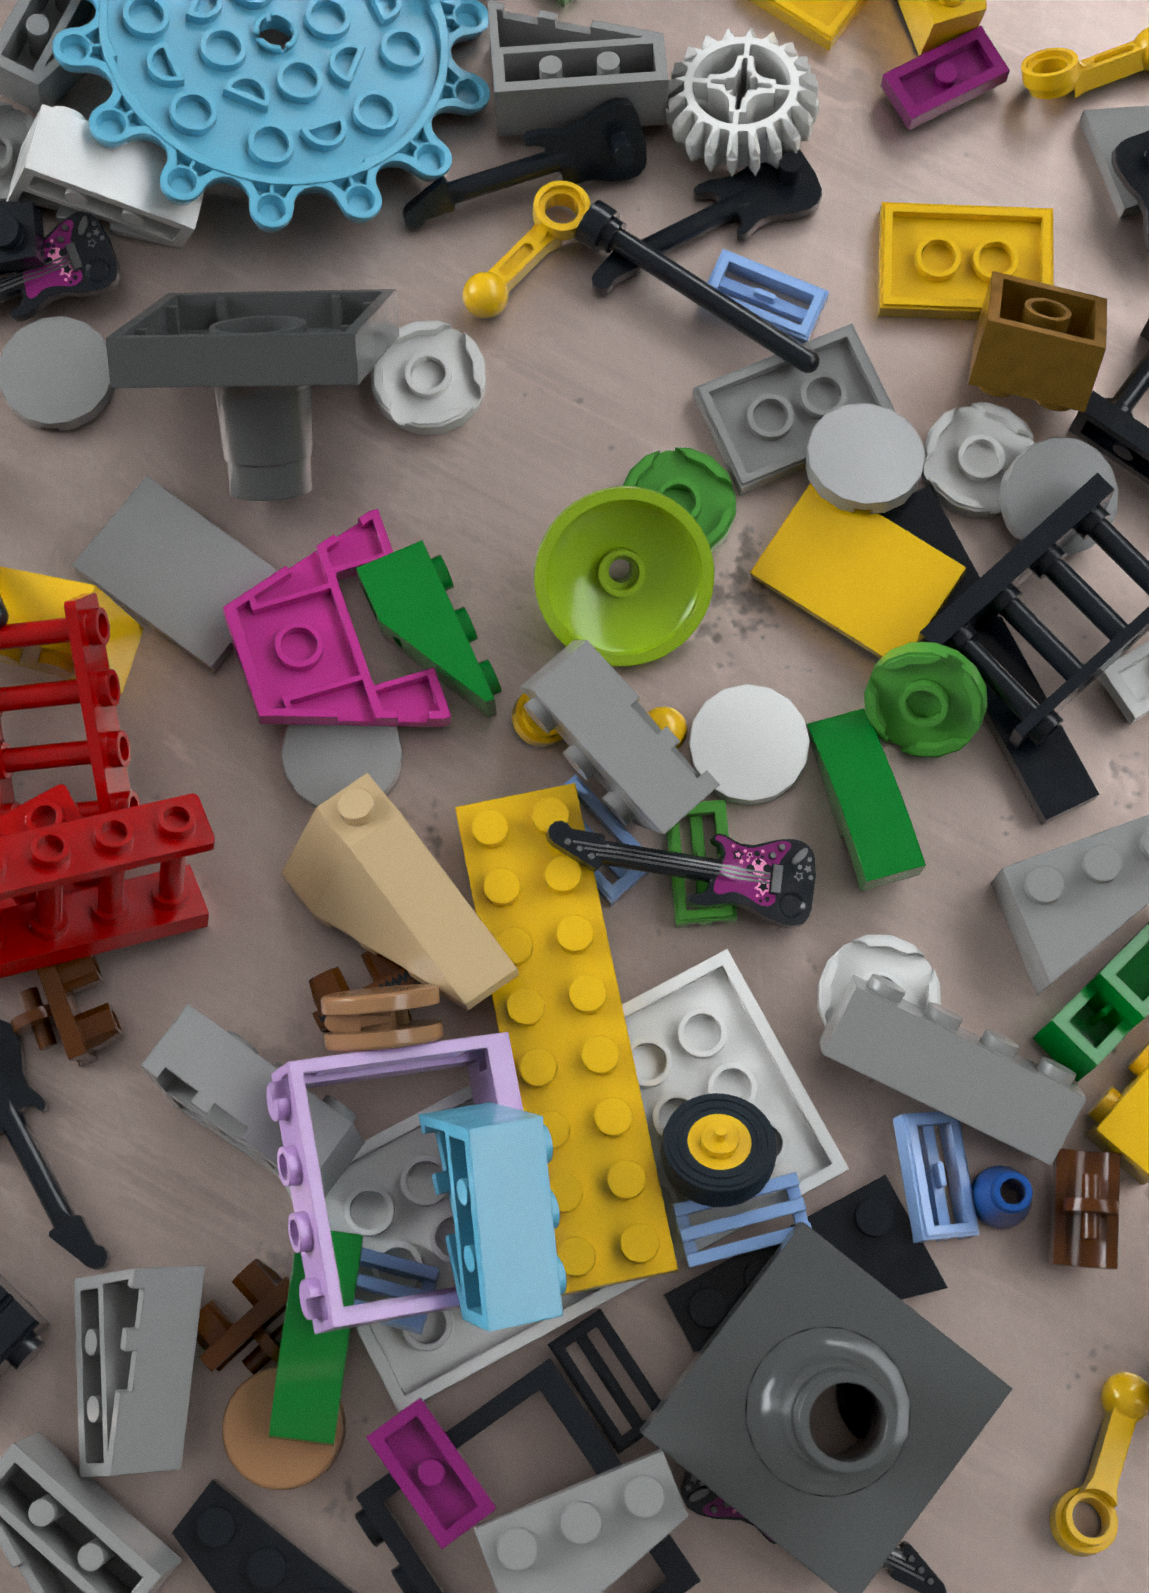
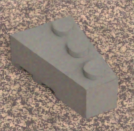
[0,0,96,113]
[487,0,669,137]
[520,639,720,834]
[991,815,1149,995]
[141,1004,365,1197]
[74,1266,205,1478]
[0,1432,182,1593]
[474,1449,688,1593]

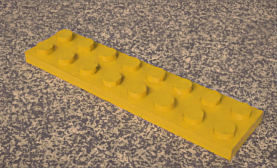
[455,783,678,1296]

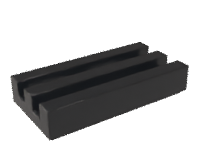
[547,1308,661,1454]

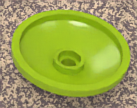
[534,486,714,666]

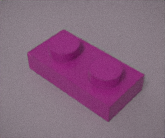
[880,26,1010,130]
[366,1397,498,1549]

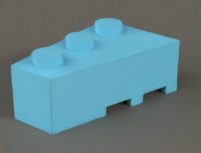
[418,1102,567,1332]

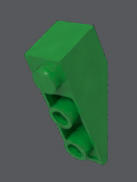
[356,540,502,718]

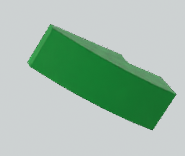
[806,708,926,891]
[1032,922,1149,1082]
[268,1231,363,1446]

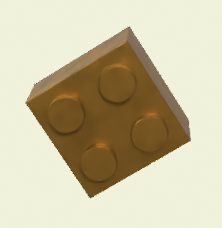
[968,271,1107,412]

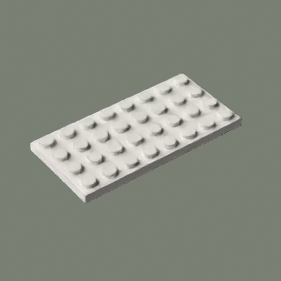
[286,949,849,1413]

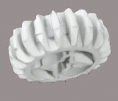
[665,27,819,177]

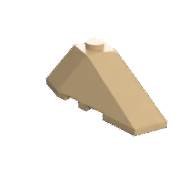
[281,773,519,1011]

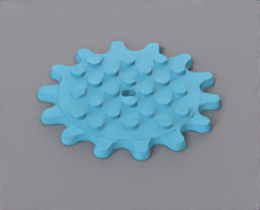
[52,0,490,233]

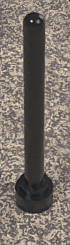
[575,200,820,373]

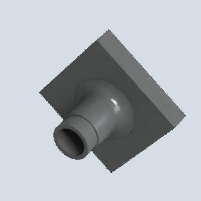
[105,289,399,501]
[639,1222,1013,1593]

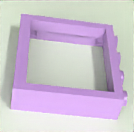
[266,1032,523,1334]

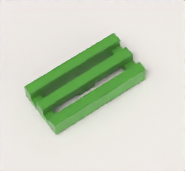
[666,800,737,928]

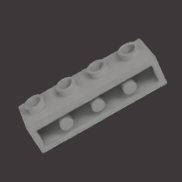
[819,974,1087,1166]

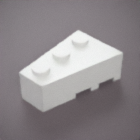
[6,104,205,249]

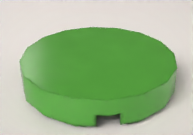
[623,447,736,553]
[864,642,987,757]

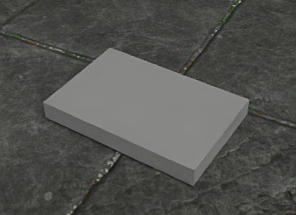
[693,324,896,496]
[72,476,278,673]

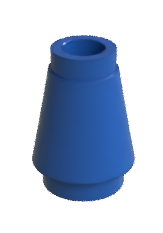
[971,1165,1033,1229]

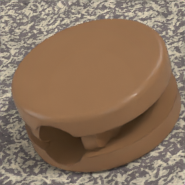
[321,984,443,1052]
[222,1367,346,1490]

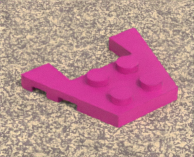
[223,509,452,727]

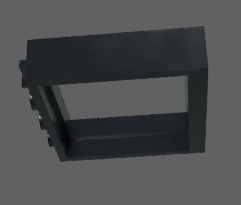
[355,1358,701,1593]

